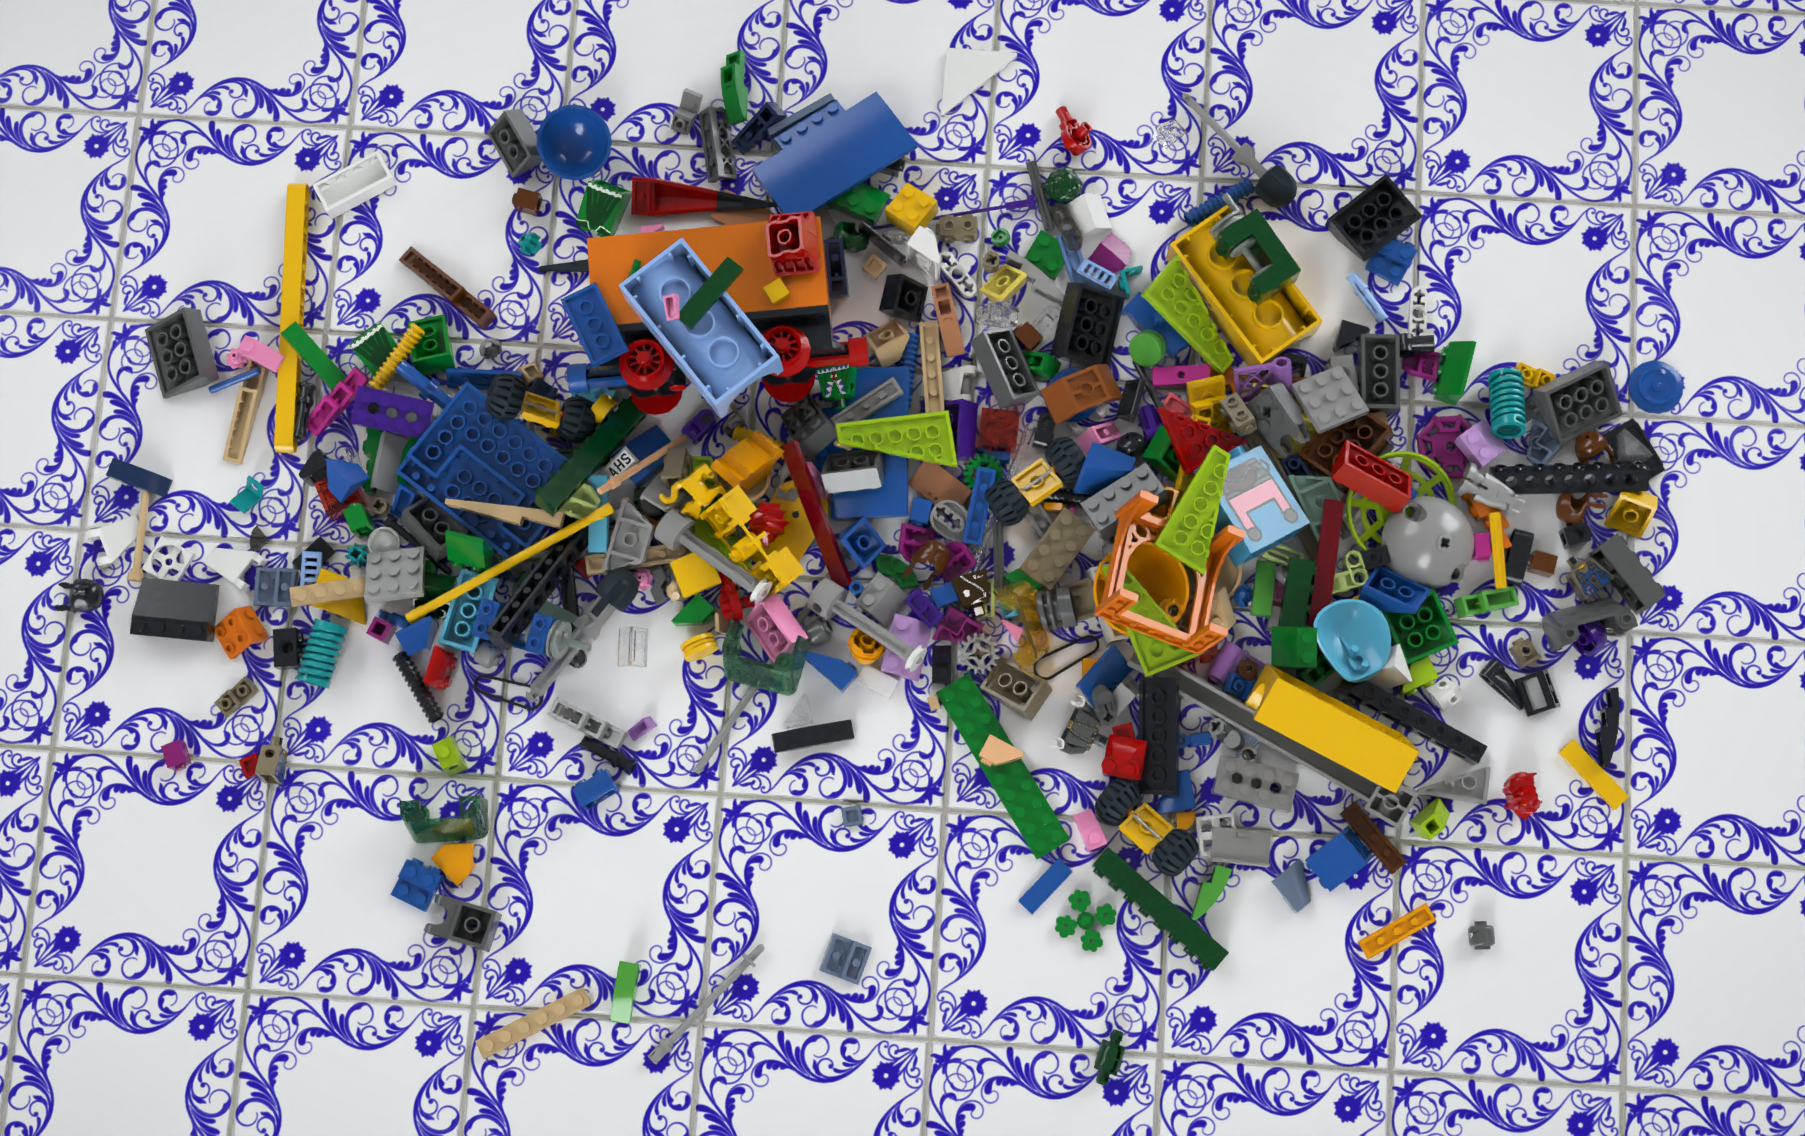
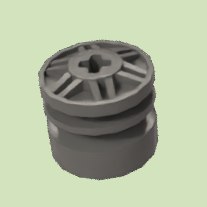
[1036,586,1078,632]

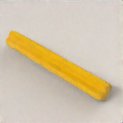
[1489,512,1507,589]

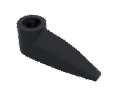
[1479,659,1524,711]

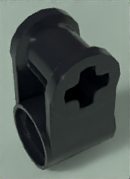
[1032,412,1055,450]

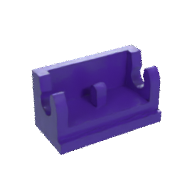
[904,588,946,629]

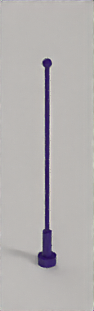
[859,194,1036,233]

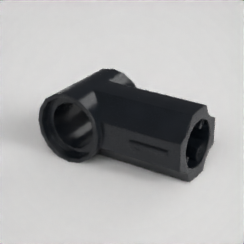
[1399,333,1435,358]

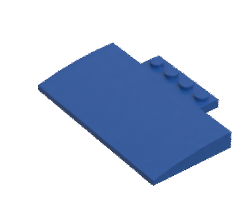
[752,91,918,214]
[814,366,909,522]

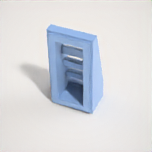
[1075,258,1118,292]
[300,551,322,586]

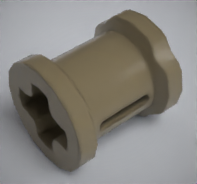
[983,251,1000,273]
[370,497,391,518]

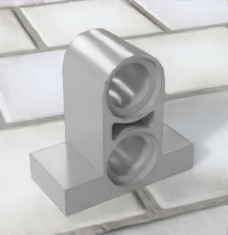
[1112,676,1139,718]

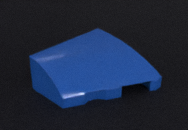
[1157,769,1196,815]

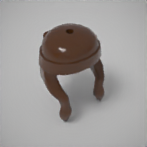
[1575,431,1617,464]
[1555,492,1608,527]
[903,540,950,591]

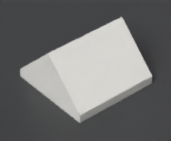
[1065,194,1112,240]
[1367,644,1412,690]

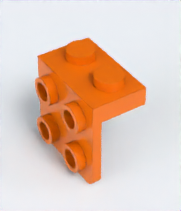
[214,606,269,659]

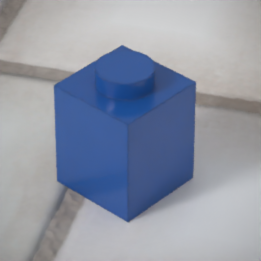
[909,497,933,528]
[928,582,959,610]

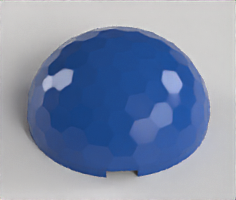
[537,104,612,180]

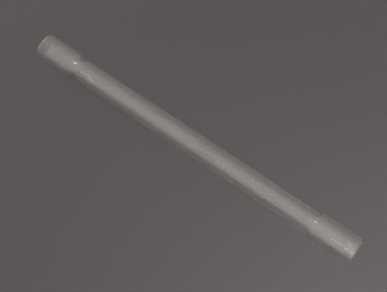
[972,424,1036,567]

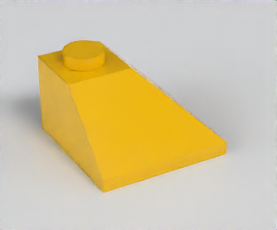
[1604,491,1658,539]

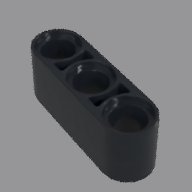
[1505,528,1534,586]

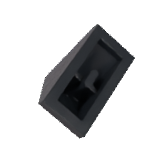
[1332,320,1370,353]

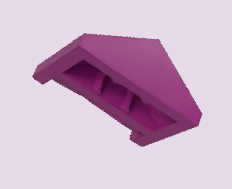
[1088,233,1131,273]
[1401,352,1440,381]
[898,523,936,563]
[942,542,978,583]

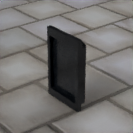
[1603,418,1665,480]

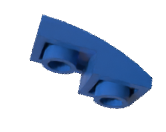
[1222,672,1255,701]

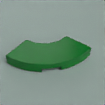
[875,555,919,590]

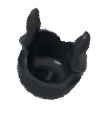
[1116,432,1158,472]
[55,578,104,613]

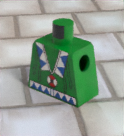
[816,364,857,410]

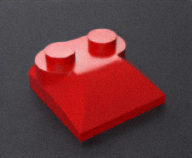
[423,645,458,690]
[1101,734,1148,780]

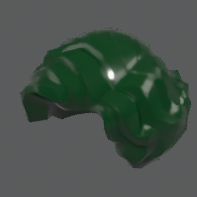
[1044,166,1083,202]
[833,221,870,253]

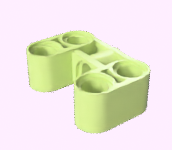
[1311,550,1369,596]

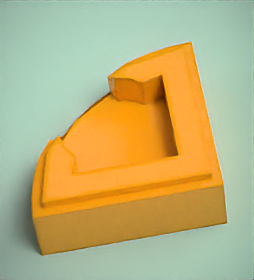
[1043,502,1068,514]
[1175,811,1195,830]

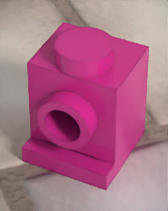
[1472,532,1492,562]

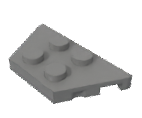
[602,499,655,571]

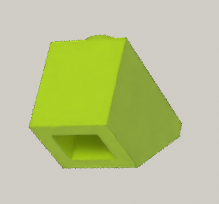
[1399,656,1439,697]
[1409,797,1450,840]

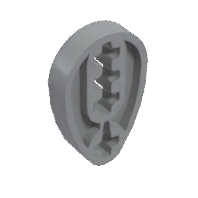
[930,500,972,545]

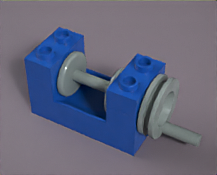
[471,598,592,660]

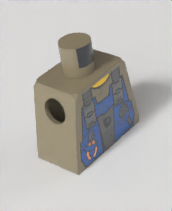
[1566,554,1615,603]
[255,736,288,785]

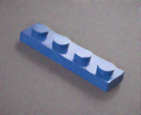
[446,368,523,390]
[962,466,997,546]

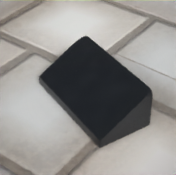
[292,537,336,577]

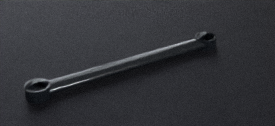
[553,514,587,668]

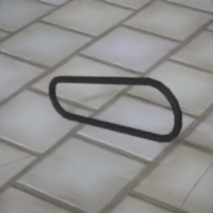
[1033,635,1099,680]
[474,675,544,710]

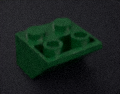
[413,572,457,620]

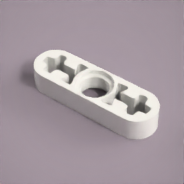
[939,251,977,299]
[1407,286,1428,336]

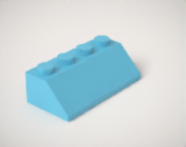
[438,569,499,653]

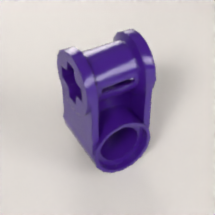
[681,409,717,445]

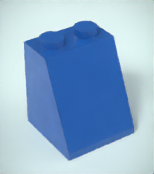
[1073,442,1136,495]
[1305,826,1373,892]

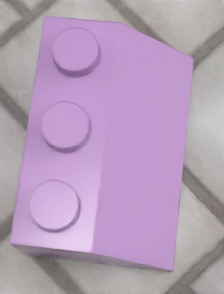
[881,614,932,682]

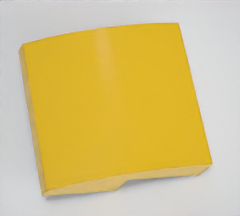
[670,552,721,599]

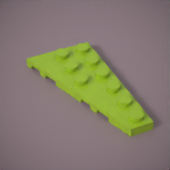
[1141,254,1234,375]
[835,410,958,468]

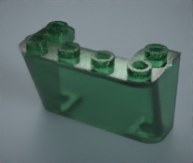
[400,795,489,843]

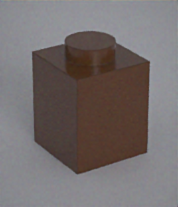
[512,188,543,216]
[1013,321,1043,352]
[1526,550,1558,578]

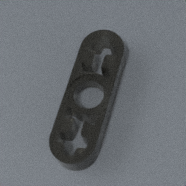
[1051,203,1083,251]

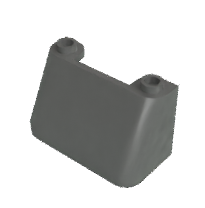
[1542,597,1638,653]

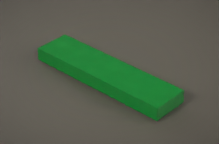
[281,321,346,391]

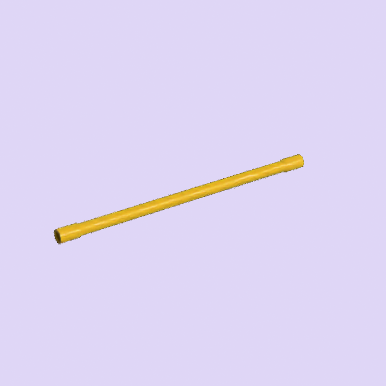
[405,502,615,624]

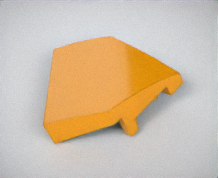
[431,842,476,886]

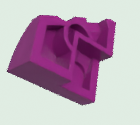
[932,605,985,643]

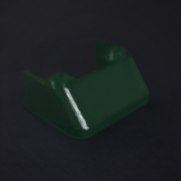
[722,619,811,696]

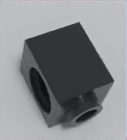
[1558,522,1592,550]

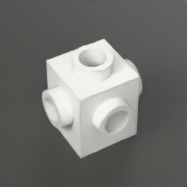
[1427,676,1462,712]

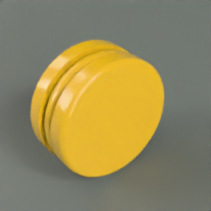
[680,632,719,662]

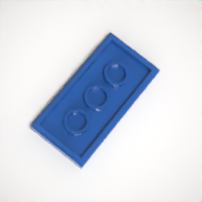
[560,282,629,368]

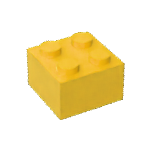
[885,182,939,236]

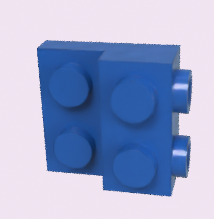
[1365,237,1418,286]
[390,857,444,912]

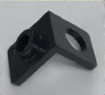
[1361,545,1391,572]

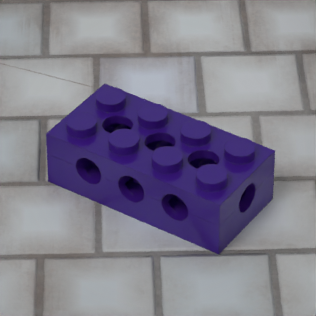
[350,385,435,439]

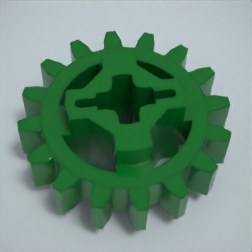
[962,452,1004,490]

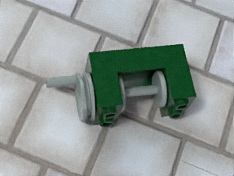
[1209,193,1301,306]

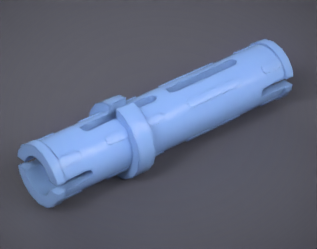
[1346,271,1389,324]

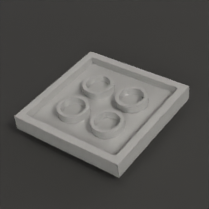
[1290,365,1369,434]
[364,546,426,604]

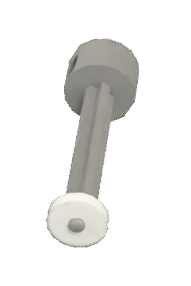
[654,509,773,605]
[807,578,927,672]

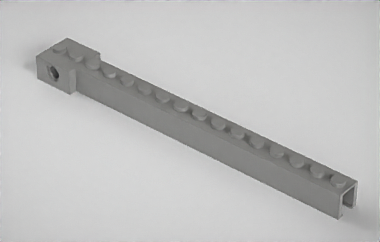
[1127,651,1418,829]

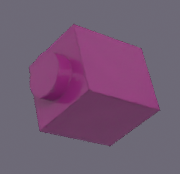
[366,616,397,645]
[161,740,192,771]

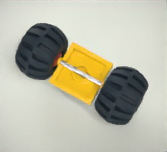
[485,373,595,443]
[984,437,1086,526]
[1095,778,1199,877]

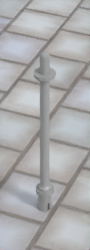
[647,944,765,1065]

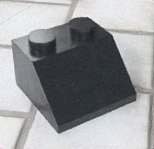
[879,274,928,322]

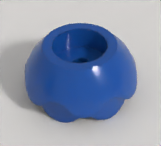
[1234,584,1252,608]

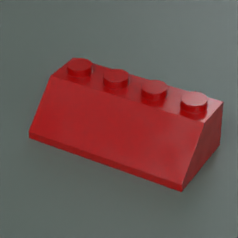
[1332,440,1412,514]

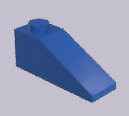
[799,649,858,693]

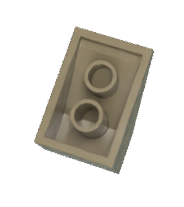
[979,657,1053,721]

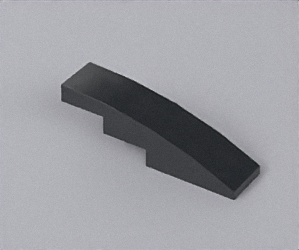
[1595,687,1620,769]
[771,719,854,753]

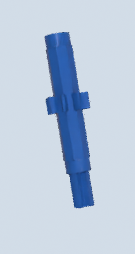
[395,360,452,410]

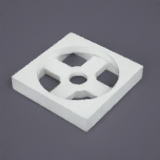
[142,536,196,581]
[1195,812,1237,857]

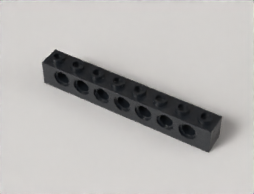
[1489,461,1650,495]
[486,517,589,650]
[1336,677,1488,766]

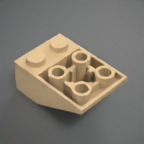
[1168,586,1236,634]

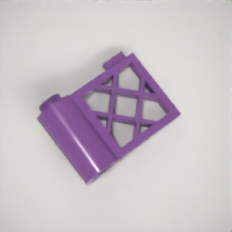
[1233,357,1293,403]
[1206,640,1266,701]

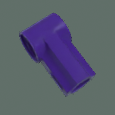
[1138,404,1163,444]

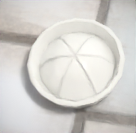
[367,527,400,553]

